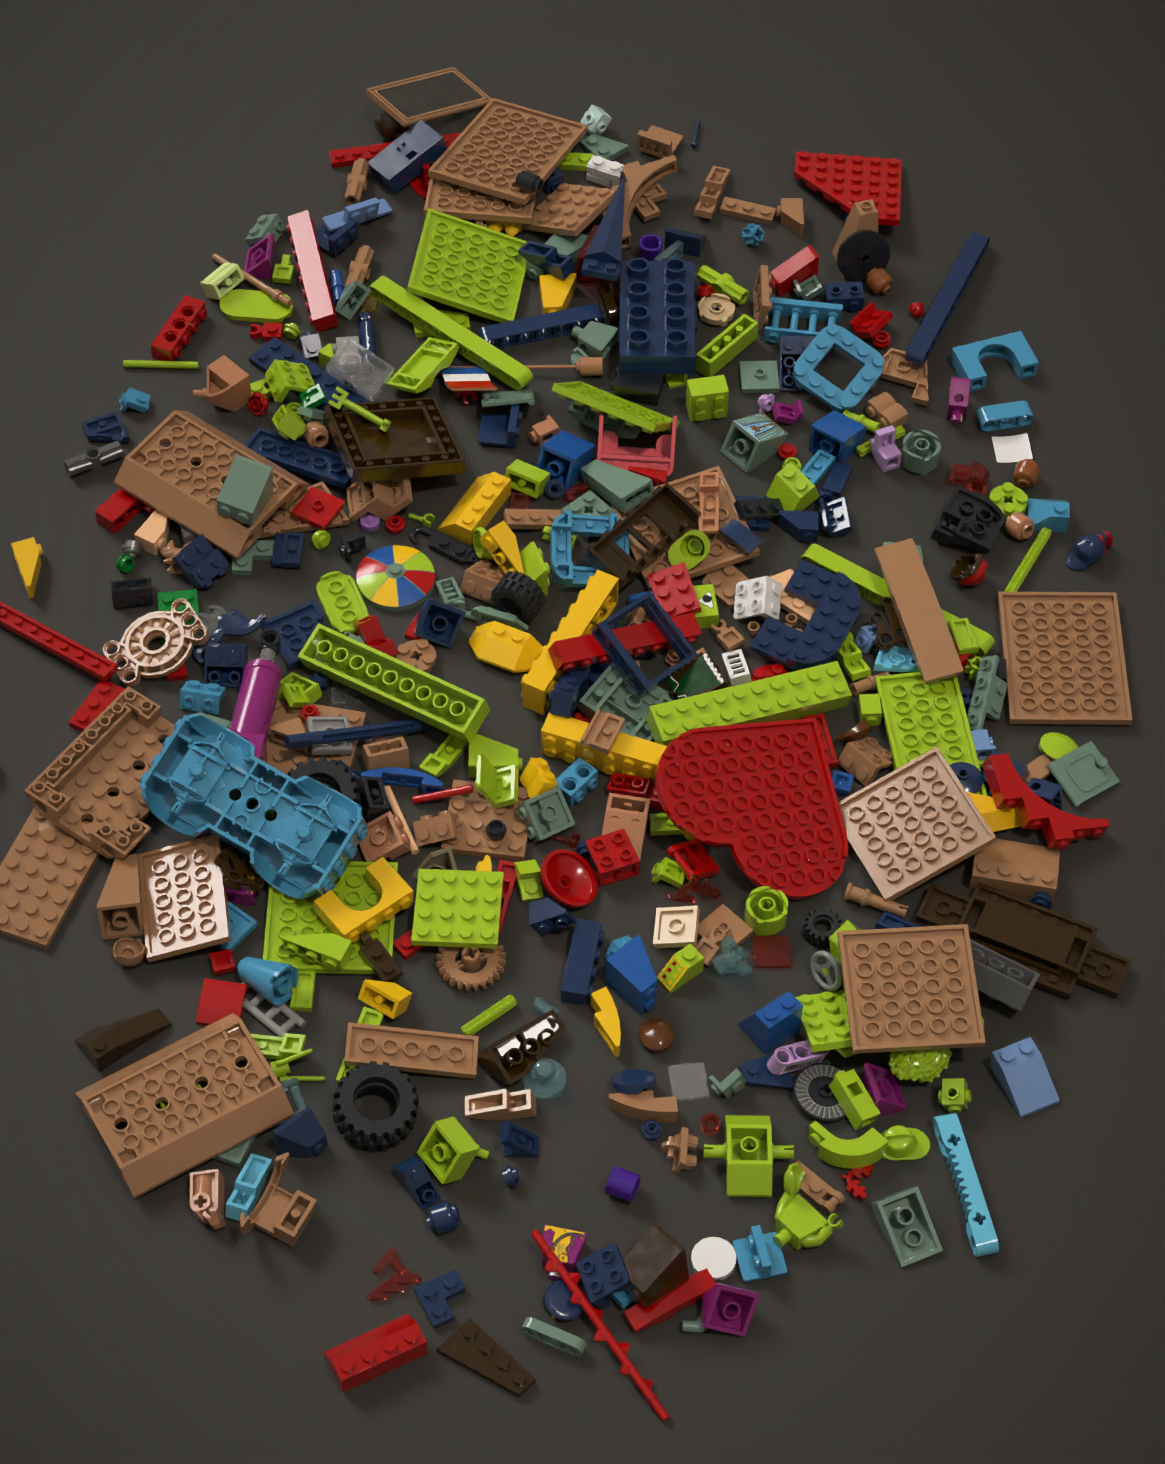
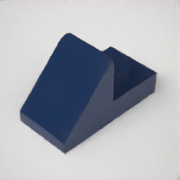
[500,1121,539,1158]

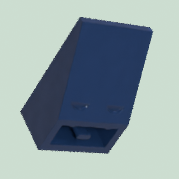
[779,336,817,392]

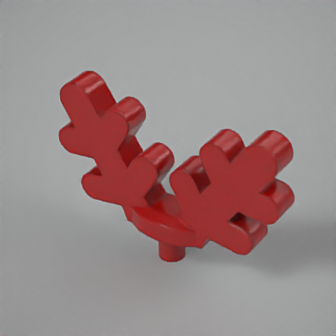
[841,1165,874,1200]

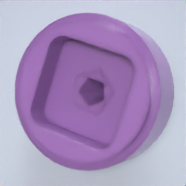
[360,513,380,532]

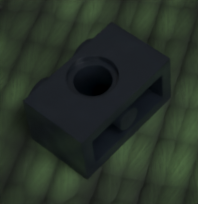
[358,776,390,823]

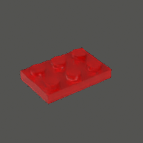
[647,562,702,617]
[69,680,125,732]

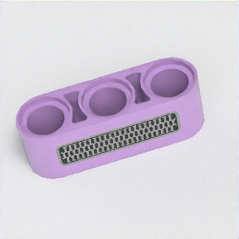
[767,1040,830,1075]

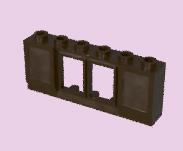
[585,483,701,590]

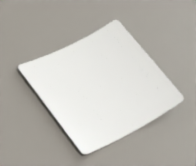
[992,433,1033,463]

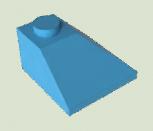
[1027,498,1070,532]

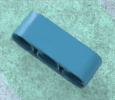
[976,401,1034,431]

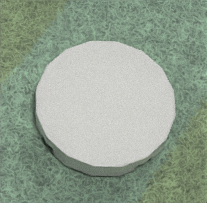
[691,1237,736,1281]

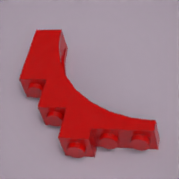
[983,753,1110,850]

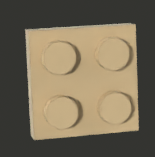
[653,905,700,949]

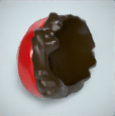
[950,553,988,586]

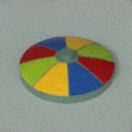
[356,545,435,612]

